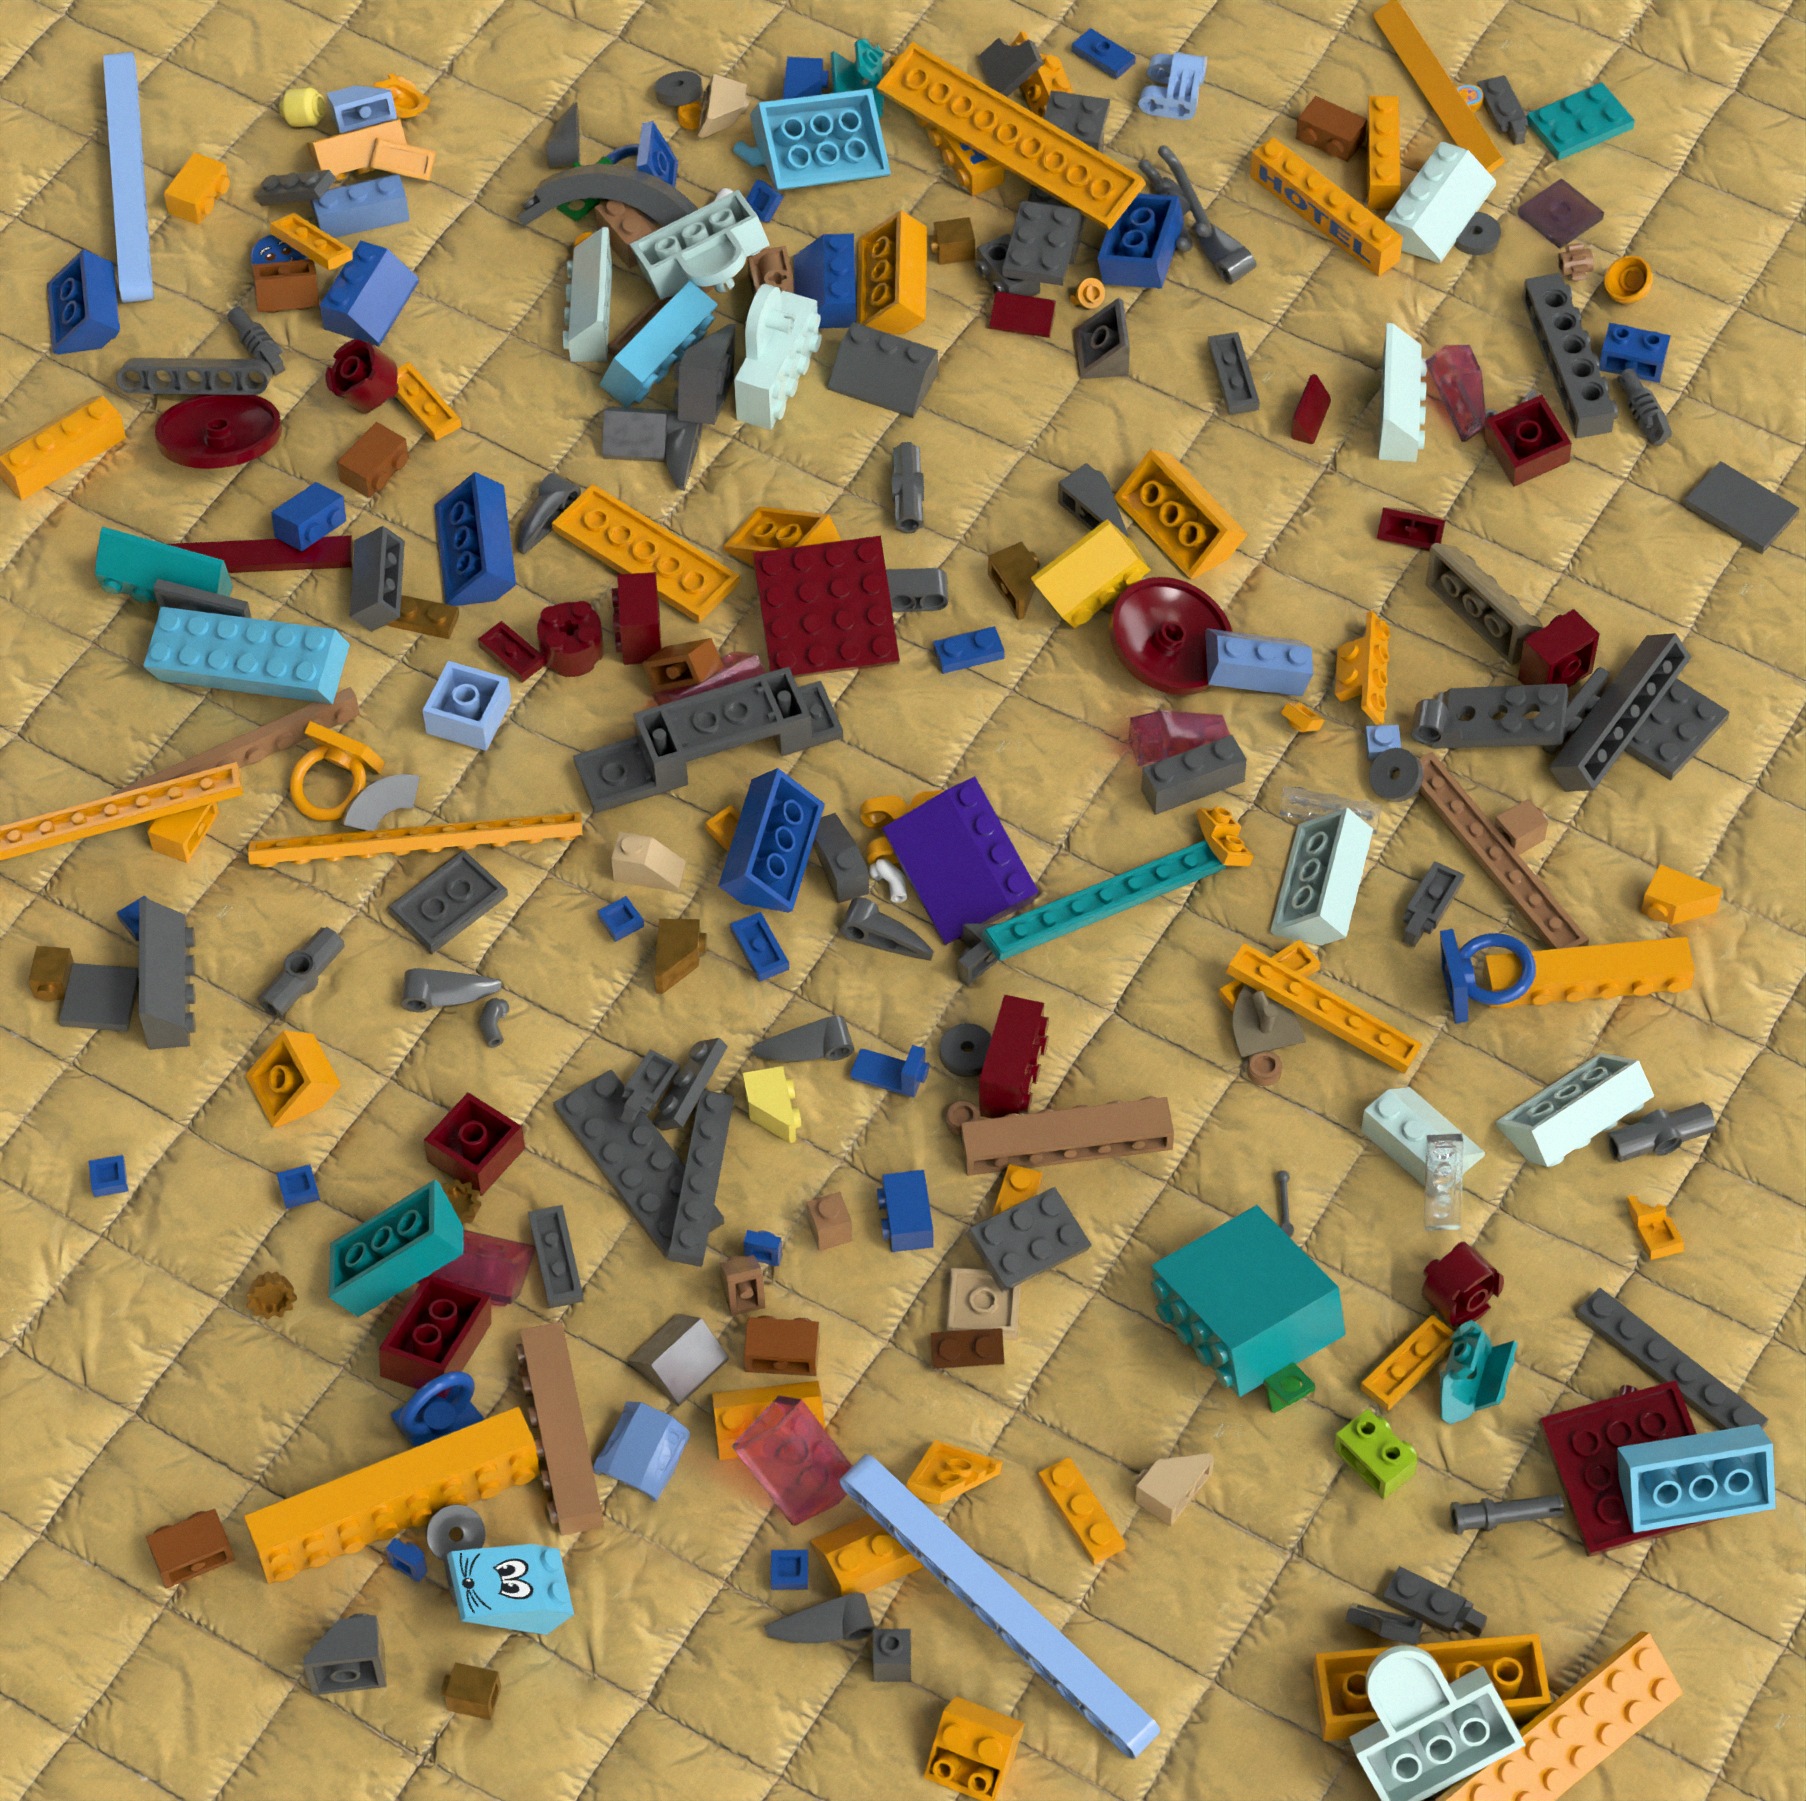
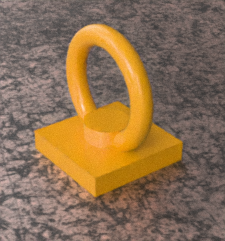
[290,721,386,821]

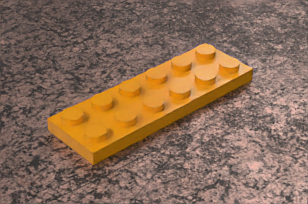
[552,484,740,623]

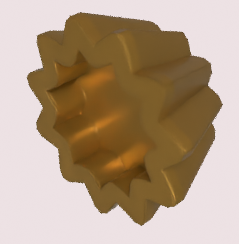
[442,1179,482,1227]
[246,1271,298,1320]

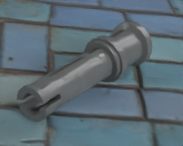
[1450,1494,1564,1535]

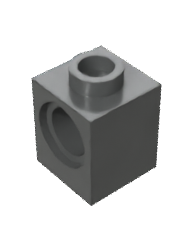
[873,1629,911,1682]

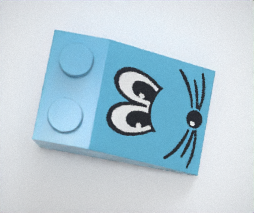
[447,1544,574,1635]

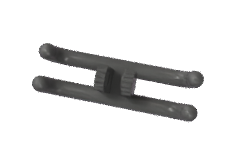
[1138,145,1212,252]

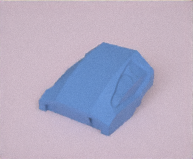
[593,1402,690,1502]

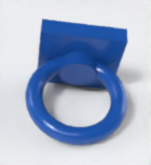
[602,121,679,200]
[1440,929,1536,1024]
[391,1371,485,1448]

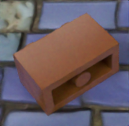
[1296,96,1368,162]
[252,259,319,313]
[337,422,409,499]
[642,638,724,692]
[744,1315,820,1376]
[146,1508,235,1589]

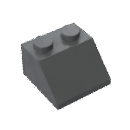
[303,1613,387,1695]

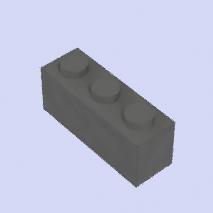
[350,526,405,632]
[1141,735,1247,815]

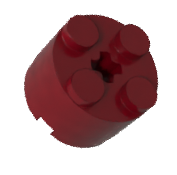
[325,339,399,414]
[537,601,604,677]
[1422,1241,1504,1327]

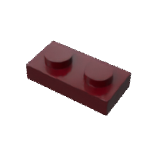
[478,621,546,683]

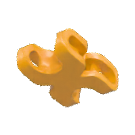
[859,790,945,867]

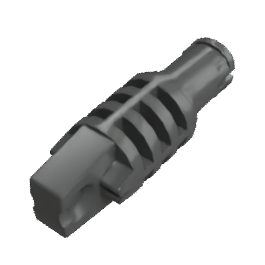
[227,307,285,376]
[1617,368,1672,446]

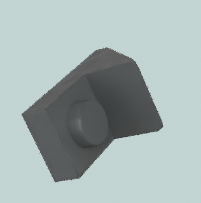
[958,924,998,986]

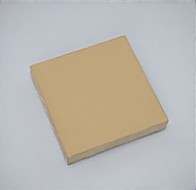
[946,1267,1021,1340]

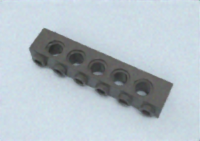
[1522,273,1618,439]

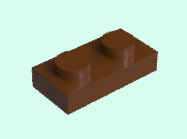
[931,1328,1005,1369]

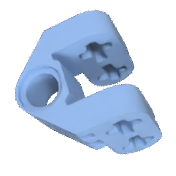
[1138,52,1207,120]

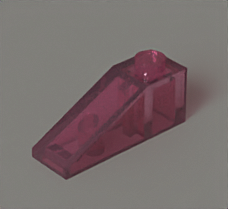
[1425,345,1486,442]
[1129,710,1230,766]

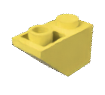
[742,1066,802,1143]

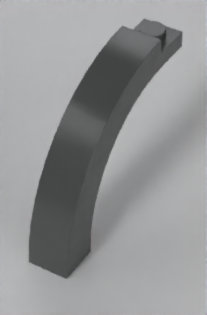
[517,164,698,227]

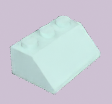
[1361,1087,1485,1197]

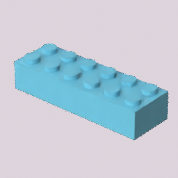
[143,607,350,704]

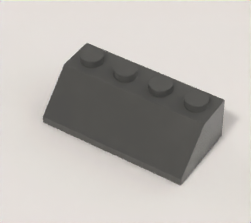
[139,898,196,1050]

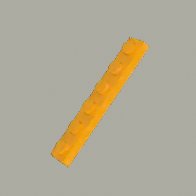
[1226,943,1422,1074]

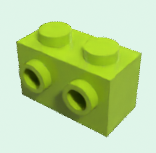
[1334,1409,1418,1500]

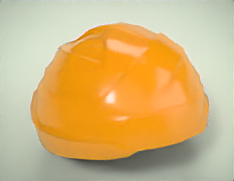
[1604,255,1653,304]

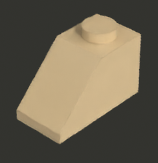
[698,74,749,138]
[611,832,686,892]
[1134,1453,1214,1526]

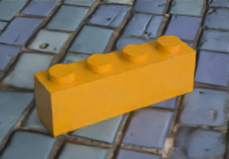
[1366,95,1401,210]

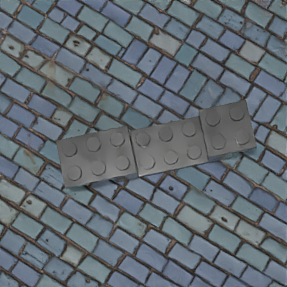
[1003,90,1110,286]
[573,667,843,814]

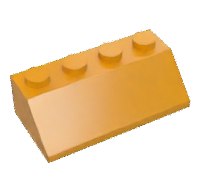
[856,210,927,334]
[0,396,126,501]
[1114,449,1248,579]

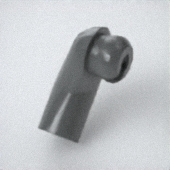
[478,998,509,1048]

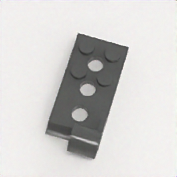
[1411,684,1569,749]

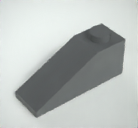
[1058,463,1128,538]
[813,813,869,903]

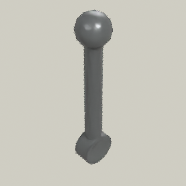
[1276,1170,1294,1237]

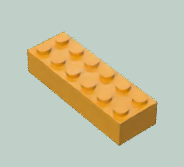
[1313,1633,1551,1741]

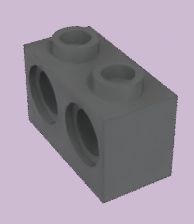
[975,233,1040,296]

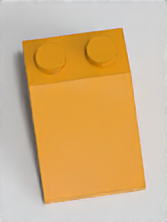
[723,506,842,566]

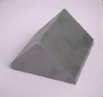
[1074,297,1130,379]
[602,406,671,462]
[628,1314,729,1406]

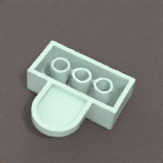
[630,190,770,300]
[734,284,822,430]
[1349,1645,1525,1801]

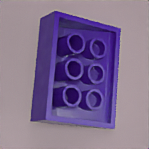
[882,776,1039,945]

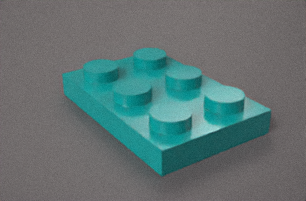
[1526,82,1635,161]

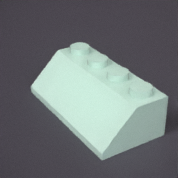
[1385,141,1496,263]
[563,227,613,362]
[1379,323,1427,462]
[1270,807,1373,945]
[1495,1052,1654,1167]

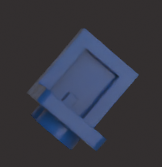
[850,1045,930,1098]

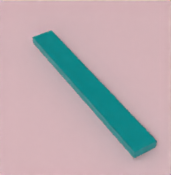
[982,840,1226,962]

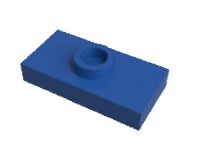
[1071,28,1136,80]

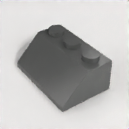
[828,322,938,418]

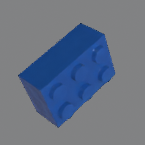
[1097,193,1184,289]

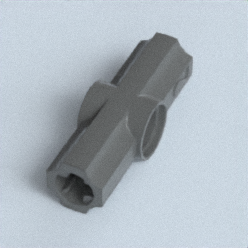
[892,442,924,533]
[257,927,345,1018]
[1607,1102,1716,1163]

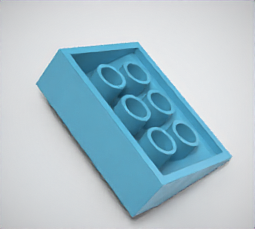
[750,89,891,191]

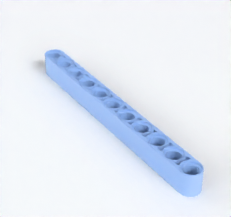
[103,51,154,303]
[839,1454,1160,1760]

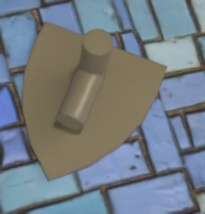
[1232,984,1306,1058]

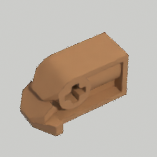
[747,246,794,297]

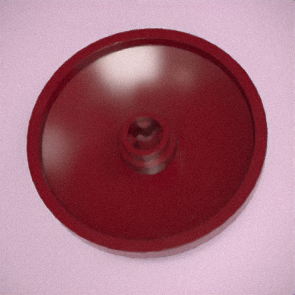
[155,394,282,469]
[1108,577,1233,695]

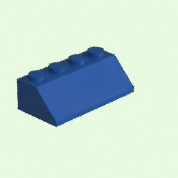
[435,472,516,606]
[718,768,825,913]

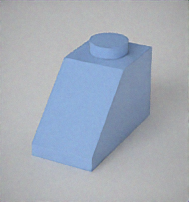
[326,86,397,134]

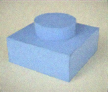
[1365,725,1401,760]

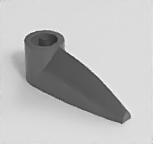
[547,102,580,169]
[1198,223,1256,285]
[666,410,703,491]
[517,473,581,555]
[840,897,934,961]
[401,968,501,1013]
[751,1016,854,1061]
[764,1593,876,1643]

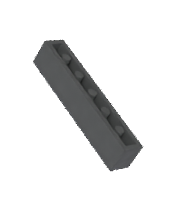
[1549,633,1691,792]

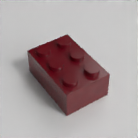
[979,994,1049,1119]
[379,1275,492,1399]

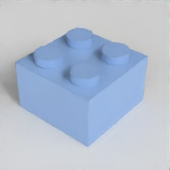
[422,661,512,751]

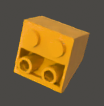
[923,1696,1025,1801]

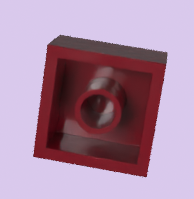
[1484,395,1572,487]
[612,572,662,665]
[1518,609,1600,688]
[424,1092,525,1196]

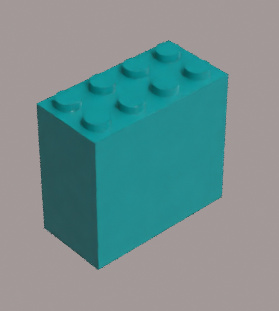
[1151,1205,1346,1397]

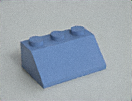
[309,174,410,238]
[1205,629,1313,696]

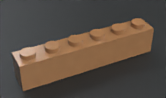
[961,1096,1174,1176]
[516,1321,604,1536]

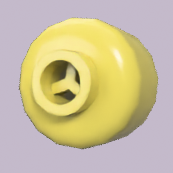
[279,87,326,128]

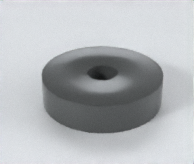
[655,71,703,106]
[1454,212,1501,255]
[1369,748,1423,802]
[940,1023,992,1077]
[426,1504,486,1561]

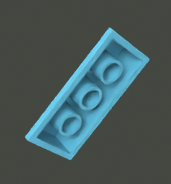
[1617,1424,1776,1532]

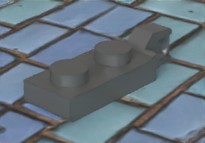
[1477,75,1528,145]
[1402,862,1465,947]
[619,1049,680,1125]
[1382,1566,1487,1638]

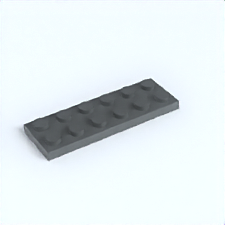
[553,1069,724,1259]

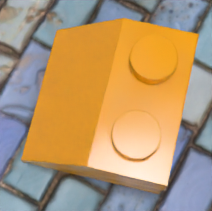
[245,1030,341,1128]

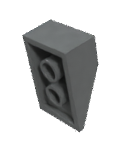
[673,324,736,425]

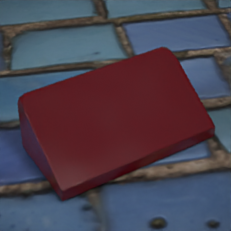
[989,291,1056,338]
[1291,374,1331,444]

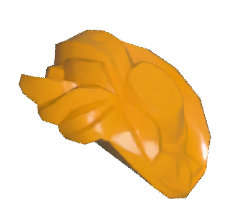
[373,73,431,118]

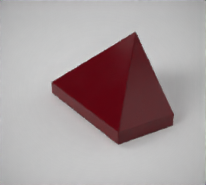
[1377,507,1446,549]

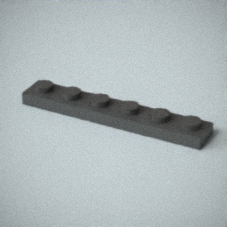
[667,1090,734,1267]
[1576,1287,1769,1430]

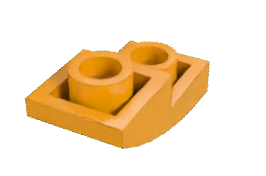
[1196,806,1254,867]

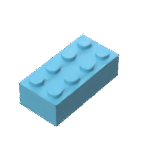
[599,280,718,407]

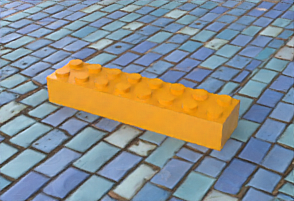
[244,1406,541,1584]

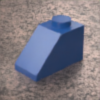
[783,57,829,100]

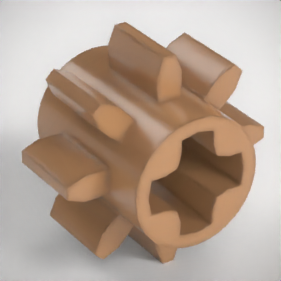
[1558,243,1594,281]

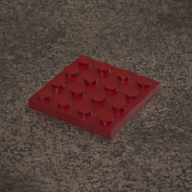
[753,536,900,678]
[1538,1380,1725,1557]

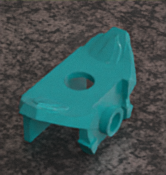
[830,38,885,119]
[1439,1320,1518,1425]

